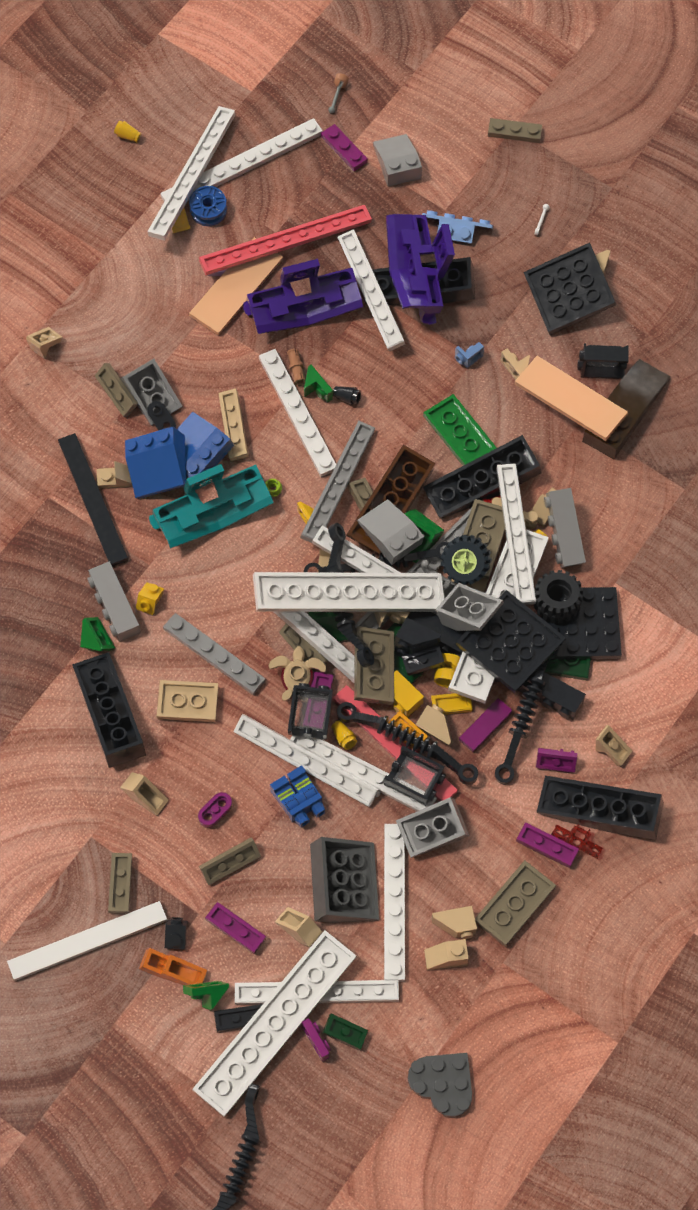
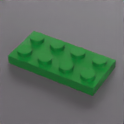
[423,394,497,466]

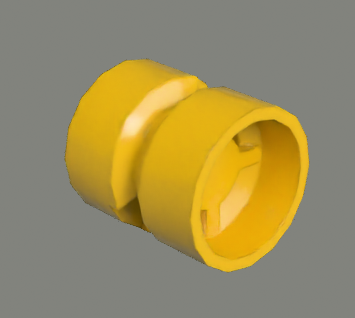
[434,653,460,688]

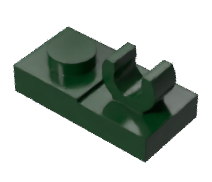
[322,1013,368,1050]

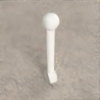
[534,204,550,236]

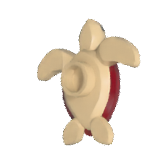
[269,646,326,702]

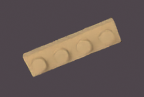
[218,389,249,461]

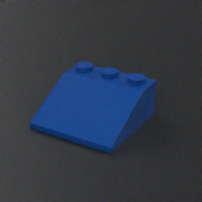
[177,412,234,478]
[125,427,186,499]

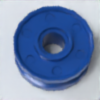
[189,186,227,226]

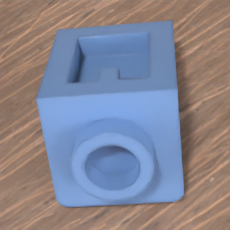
[455,342,484,368]

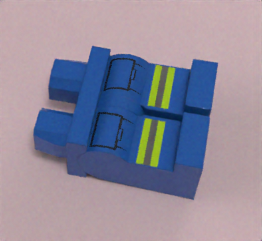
[270,765,325,828]

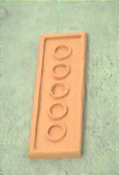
[189,237,283,336]
[515,356,628,441]

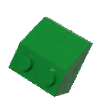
[405,509,444,563]

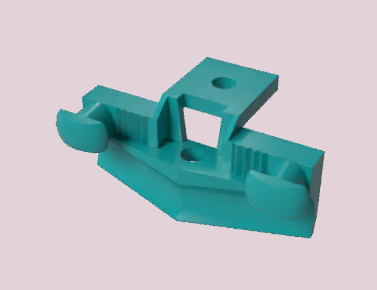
[149,464,274,549]

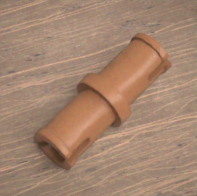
[287,349,305,386]

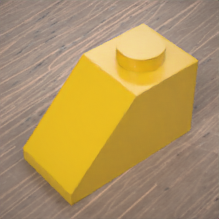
[393,670,424,718]

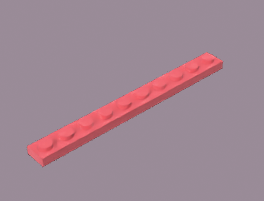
[199,205,372,275]

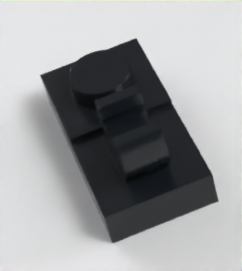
[402,645,445,676]

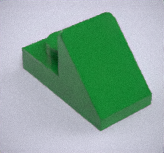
[304,364,333,403]
[183,981,229,1010]

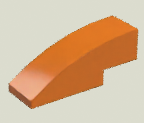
[139,948,207,985]

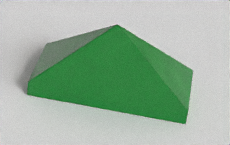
[80,617,115,651]

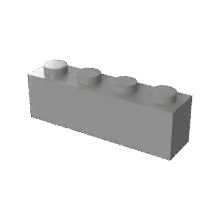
[544,488,586,568]
[87,561,140,642]

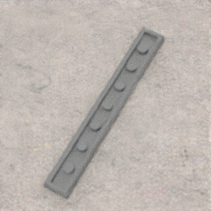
[300,421,375,543]

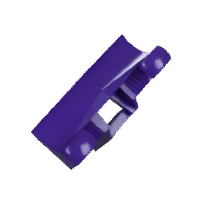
[386,214,455,325]
[243,259,363,334]

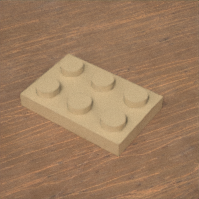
[157,680,219,722]

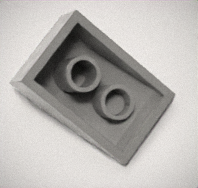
[373,134,422,187]
[120,359,182,425]
[357,499,424,565]
[436,583,504,631]
[396,797,469,858]

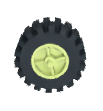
[441,535,492,585]

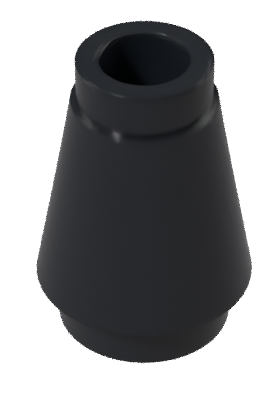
[333,386,361,405]

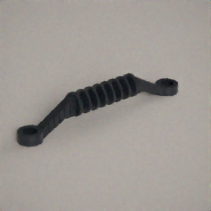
[326,523,375,668]
[303,542,449,573]
[494,648,559,785]
[337,702,478,785]
[212,1083,261,1210]

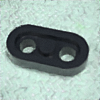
[147,401,176,431]

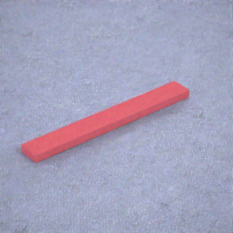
[333,685,458,801]

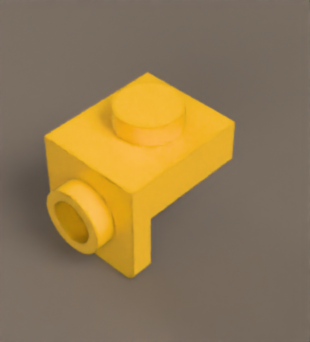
[171,208,190,234]
[136,582,164,615]

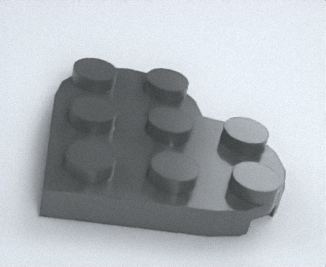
[408,1053,472,1118]

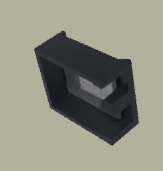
[577,343,629,379]
[288,683,333,740]
[384,745,446,806]

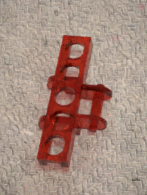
[551,824,603,859]

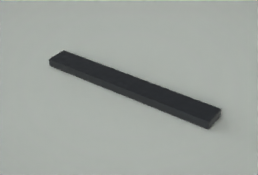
[58,433,128,566]

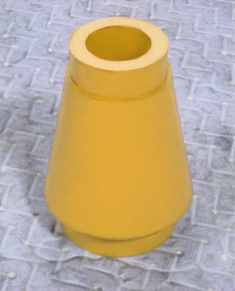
[114,120,141,142]
[331,721,357,750]

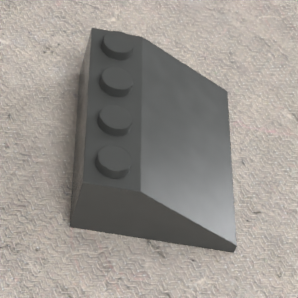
[310,837,379,923]

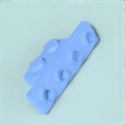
[422,210,494,243]

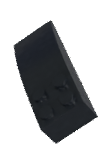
[364,257,475,305]
[423,435,542,519]
[72,652,146,768]
[537,775,664,840]

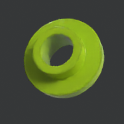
[265,479,282,497]

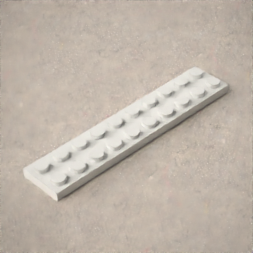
[448,530,549,704]
[253,572,444,612]
[192,930,356,1117]

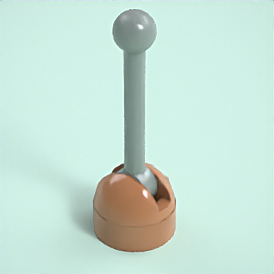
[328,73,349,113]

